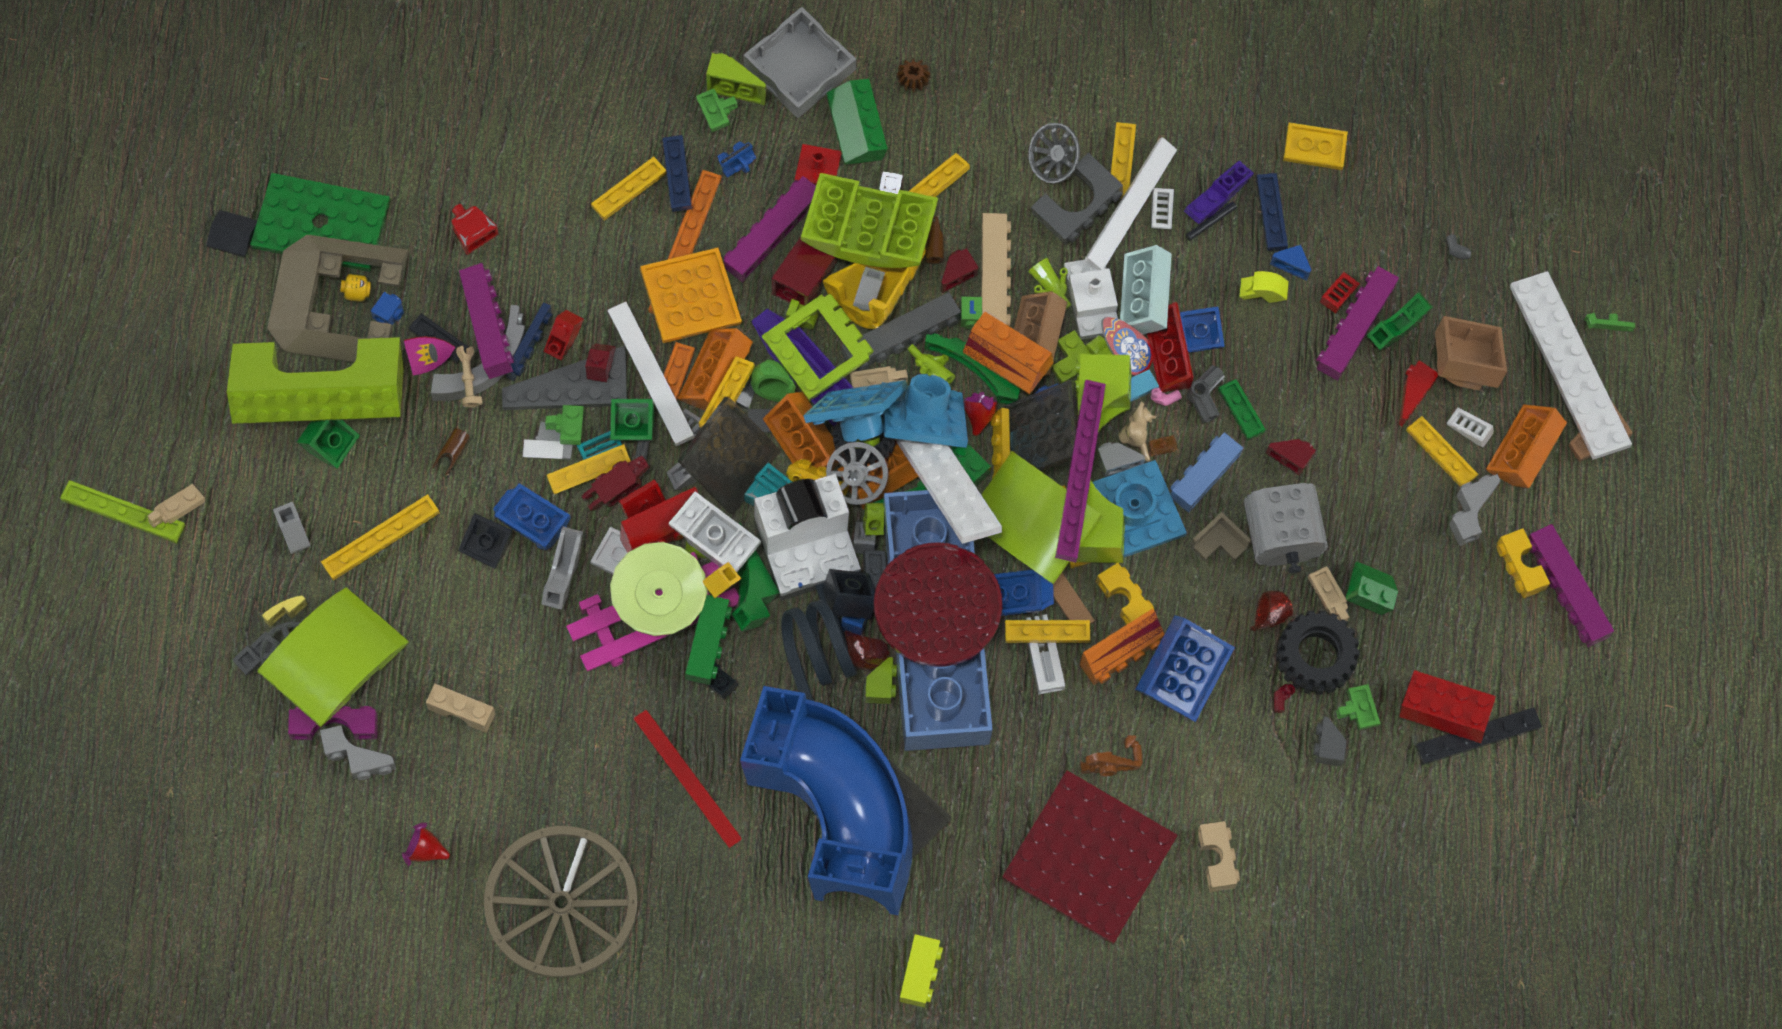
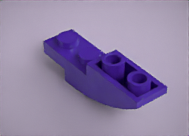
[1184,161,1254,224]

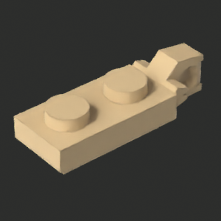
[850,366,908,388]
[148,484,205,528]
[1308,566,1349,621]

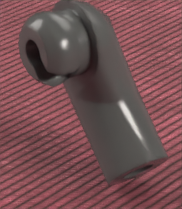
[1446,235,1471,260]

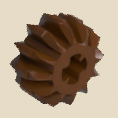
[896,58,930,93]

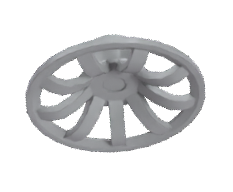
[826,442,888,505]

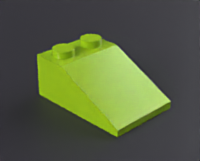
[706,53,766,105]

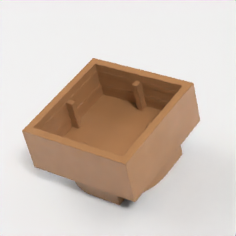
[1435,316,1507,391]

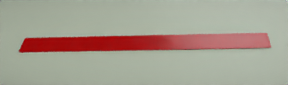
[634,710,742,848]

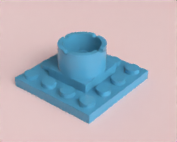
[881,374,968,448]
[804,380,908,442]
[1092,460,1187,558]

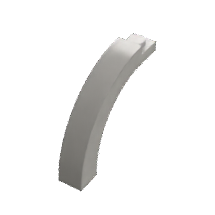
[431,305,526,401]

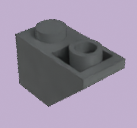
[1313,716,1346,767]

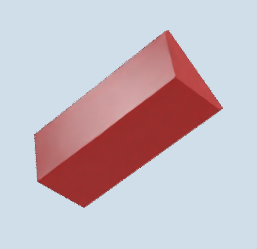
[1147,302,1193,393]

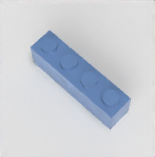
[1170,432,1243,513]

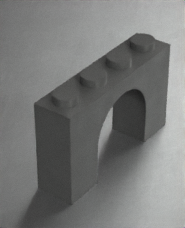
[1031,153,1123,246]

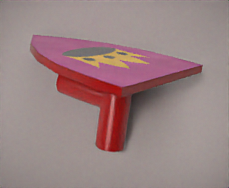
[404,336,455,376]

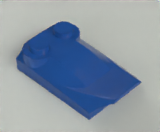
[493,483,571,550]
[994,570,1054,616]

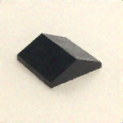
[206,210,258,258]
[458,513,512,569]

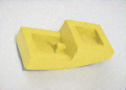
[262,596,308,627]

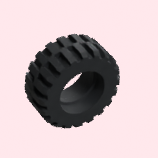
[1276,610,1360,695]

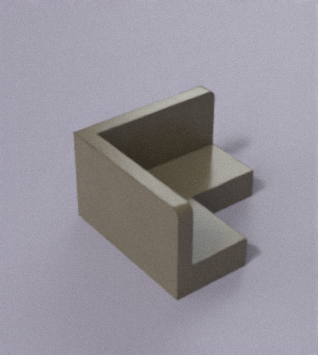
[1190,512,1251,562]

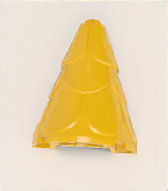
[823,249,926,329]

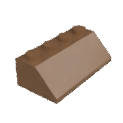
[1014,291,1067,376]

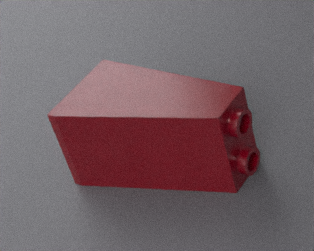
[772,236,839,306]

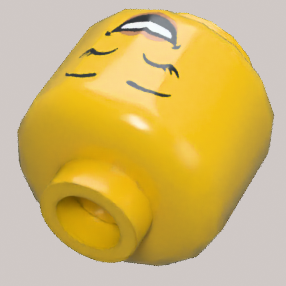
[340,274,371,302]

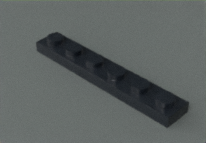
[1415,707,1542,765]

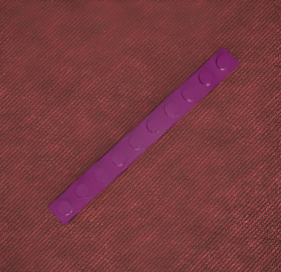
[1055,380,1106,563]

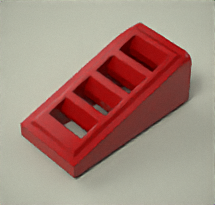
[1320,272,1360,314]

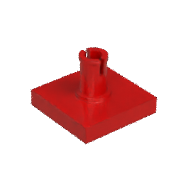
[794,144,842,186]
[619,480,666,519]

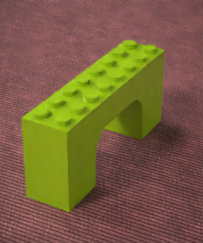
[227,337,404,424]

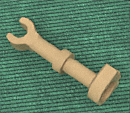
[456,346,482,408]

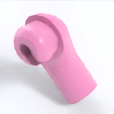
[1151,388,1182,406]

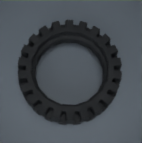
[833,414,895,467]

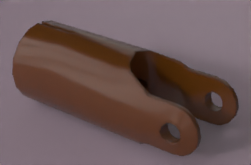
[926,216,944,264]
[433,428,470,476]

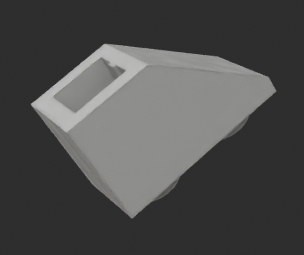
[853,267,885,311]
[273,502,311,554]

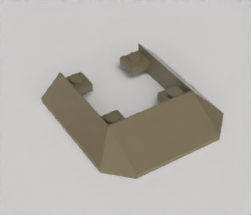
[267,235,408,363]

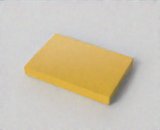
[1283,123,1348,170]

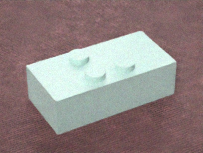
[1120,245,1172,335]

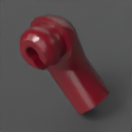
[1274,684,1295,713]

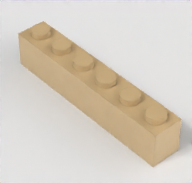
[981,213,1011,326]

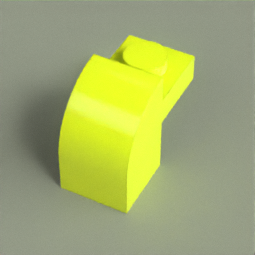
[1240,271,1289,303]

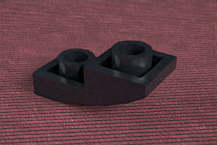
[706,662,738,699]

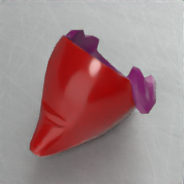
[964,392,997,436]
[402,822,450,866]

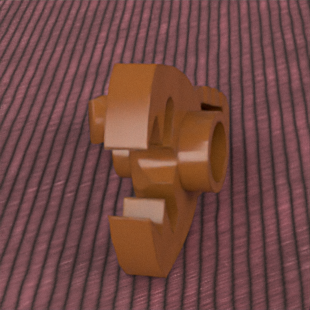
[1080,735,1143,777]

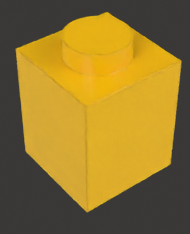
[702,562,741,598]

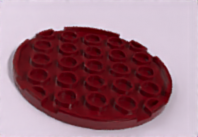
[874,542,1002,667]

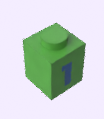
[960,297,982,330]

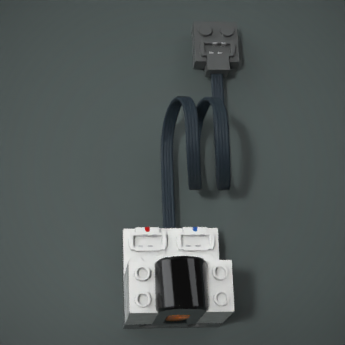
[754,474,861,701]

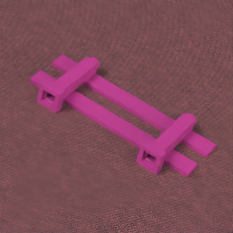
[566,552,739,672]

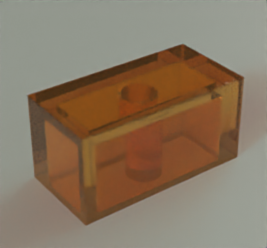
[1148,435,1177,457]

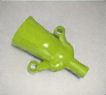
[1028,258,1072,309]
[907,344,956,385]

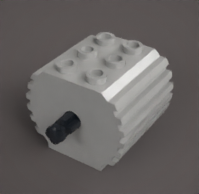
[1244,483,1328,574]

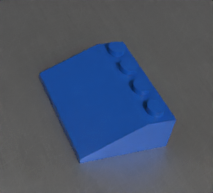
[1135,615,1235,722]

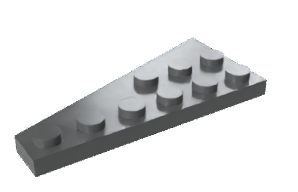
[502,346,627,410]

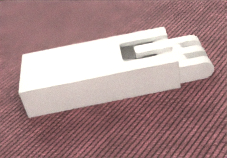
[1026,614,1065,695]

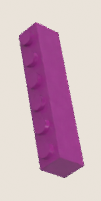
[724,176,816,283]
[459,263,514,379]
[1316,266,1399,381]
[1528,524,1614,647]

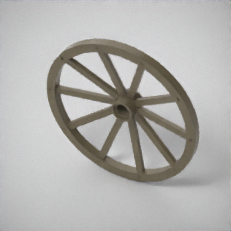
[484,826,638,978]

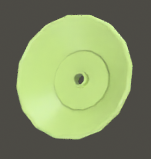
[610,542,707,636]

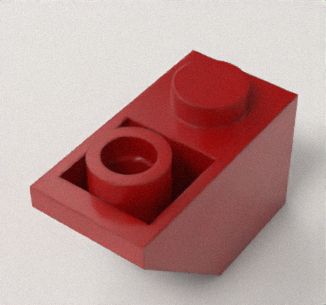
[543,310,584,360]

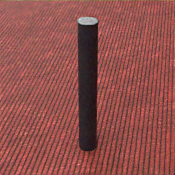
[1185,202,1237,241]

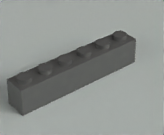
[841,292,961,372]

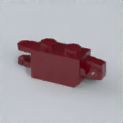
[581,456,650,511]

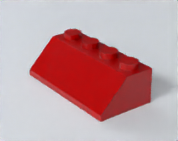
[620,487,699,553]

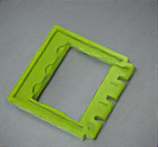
[762,294,874,401]

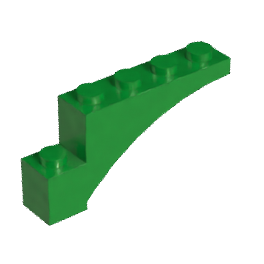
[924,334,1020,407]
[732,523,779,631]

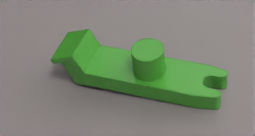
[1584,313,1635,332]

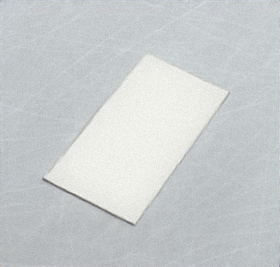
[523,439,563,459]

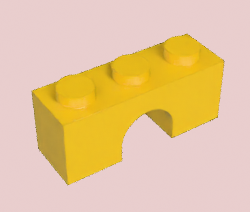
[1497,528,1550,599]
[1096,563,1154,625]

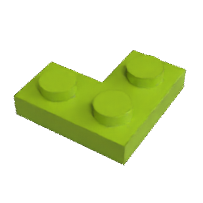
[1051,330,1091,385]

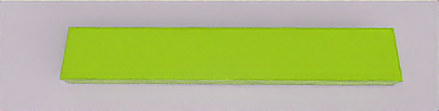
[60,480,185,544]

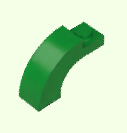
[1367,293,1433,350]

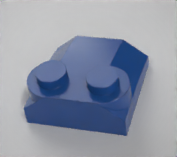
[1179,307,1225,353]

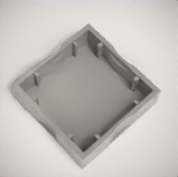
[743,7,856,118]

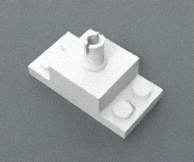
[1064,260,1118,340]
[669,492,761,572]

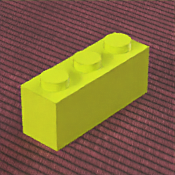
[899,934,943,1008]

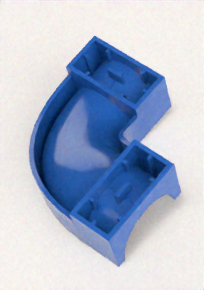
[740,686,913,915]

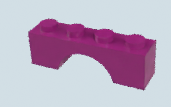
[288,706,378,740]

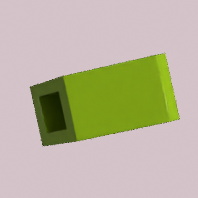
[865,657,897,704]

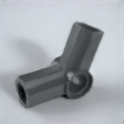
[1187,365,1225,423]

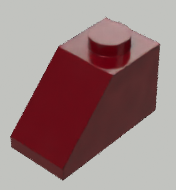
[940,248,979,293]
[585,343,616,382]
[1265,439,1316,476]

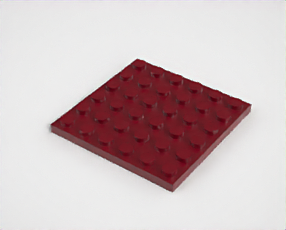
[1002,770,1178,945]

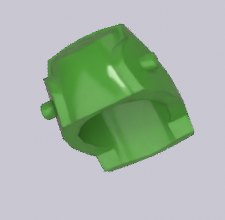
[751,360,796,402]

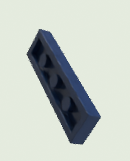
[663,135,692,212]
[1256,173,1288,251]
[506,302,553,381]

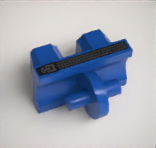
[718,141,756,178]

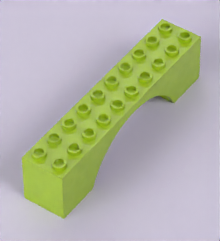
[1071,354,1132,563]

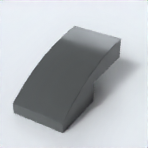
[233,631,277,675]

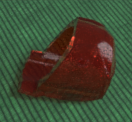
[1250,590,1293,631]
[845,630,889,670]

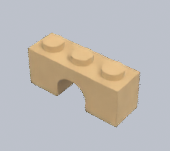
[426,684,495,733]
[1198,821,1240,892]

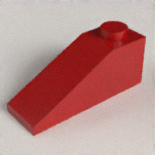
[1399,360,1439,427]

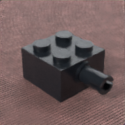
[822,569,875,619]

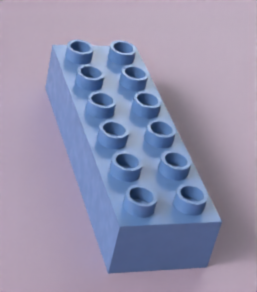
[883,490,992,751]

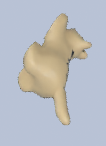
[1118,401,1156,462]

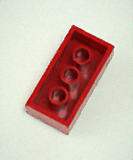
[1399,670,1496,743]

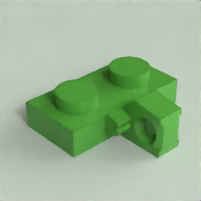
[696,89,738,132]
[545,405,584,445]
[1336,684,1381,730]

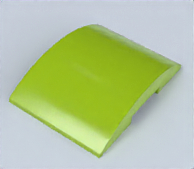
[801,173,938,268]
[981,451,1102,584]
[258,587,409,727]

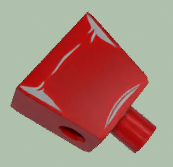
[451,204,499,255]

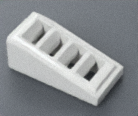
[1151,188,1174,230]
[1447,408,1494,447]

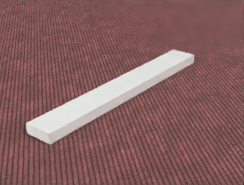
[1085,137,1177,270]
[608,302,695,446]

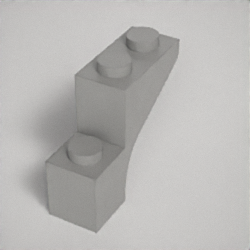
[1449,474,1500,546]
[542,527,583,610]
[320,725,396,780]

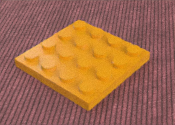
[640,248,742,343]

